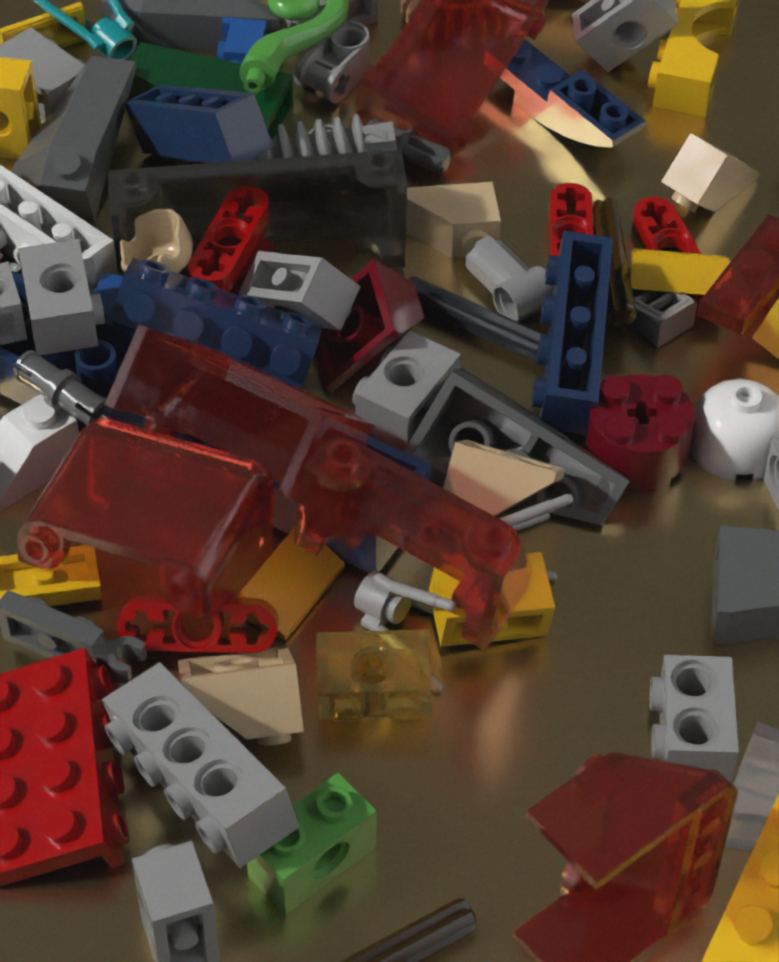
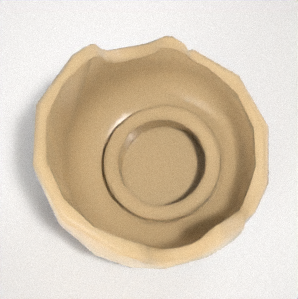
[120,209,193,274]

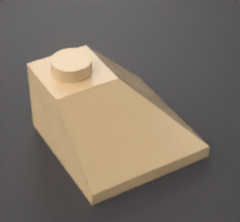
[178,646,304,745]

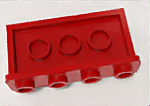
[0,647,130,887]

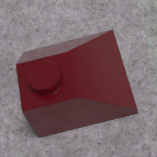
[315,259,425,393]

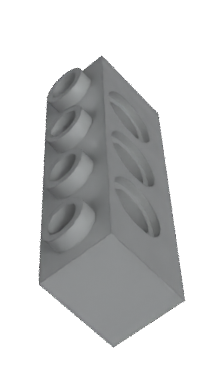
[102,662,299,868]

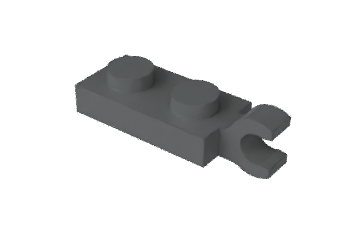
[0,590,147,684]

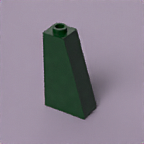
[126,42,294,165]

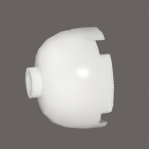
[690,378,779,480]

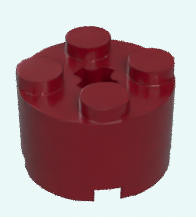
[586,374,695,493]

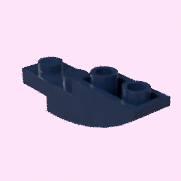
[485,34,646,148]

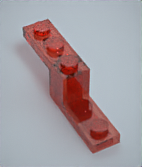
[697,214,779,335]

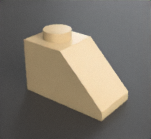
[661,133,760,213]
[398,181,501,259]
[439,440,566,523]

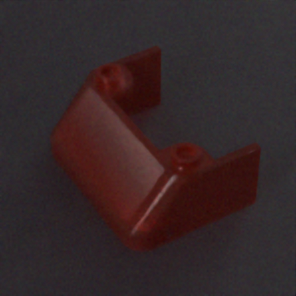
[104,324,375,505]
[513,752,738,962]

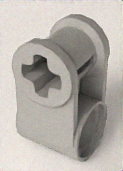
[294,22,371,104]

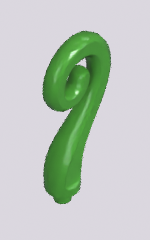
[239,0,349,94]

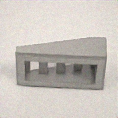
[628,264,697,348]

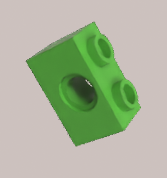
[247,772,377,916]

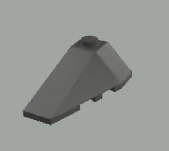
[101,0,283,51]
[12,56,137,221]
[404,368,631,526]

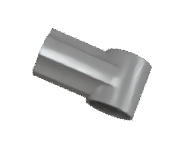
[466,235,553,322]

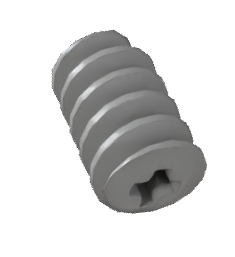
[266,114,368,185]

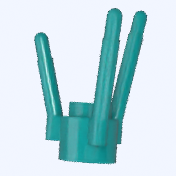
[32,0,137,60]

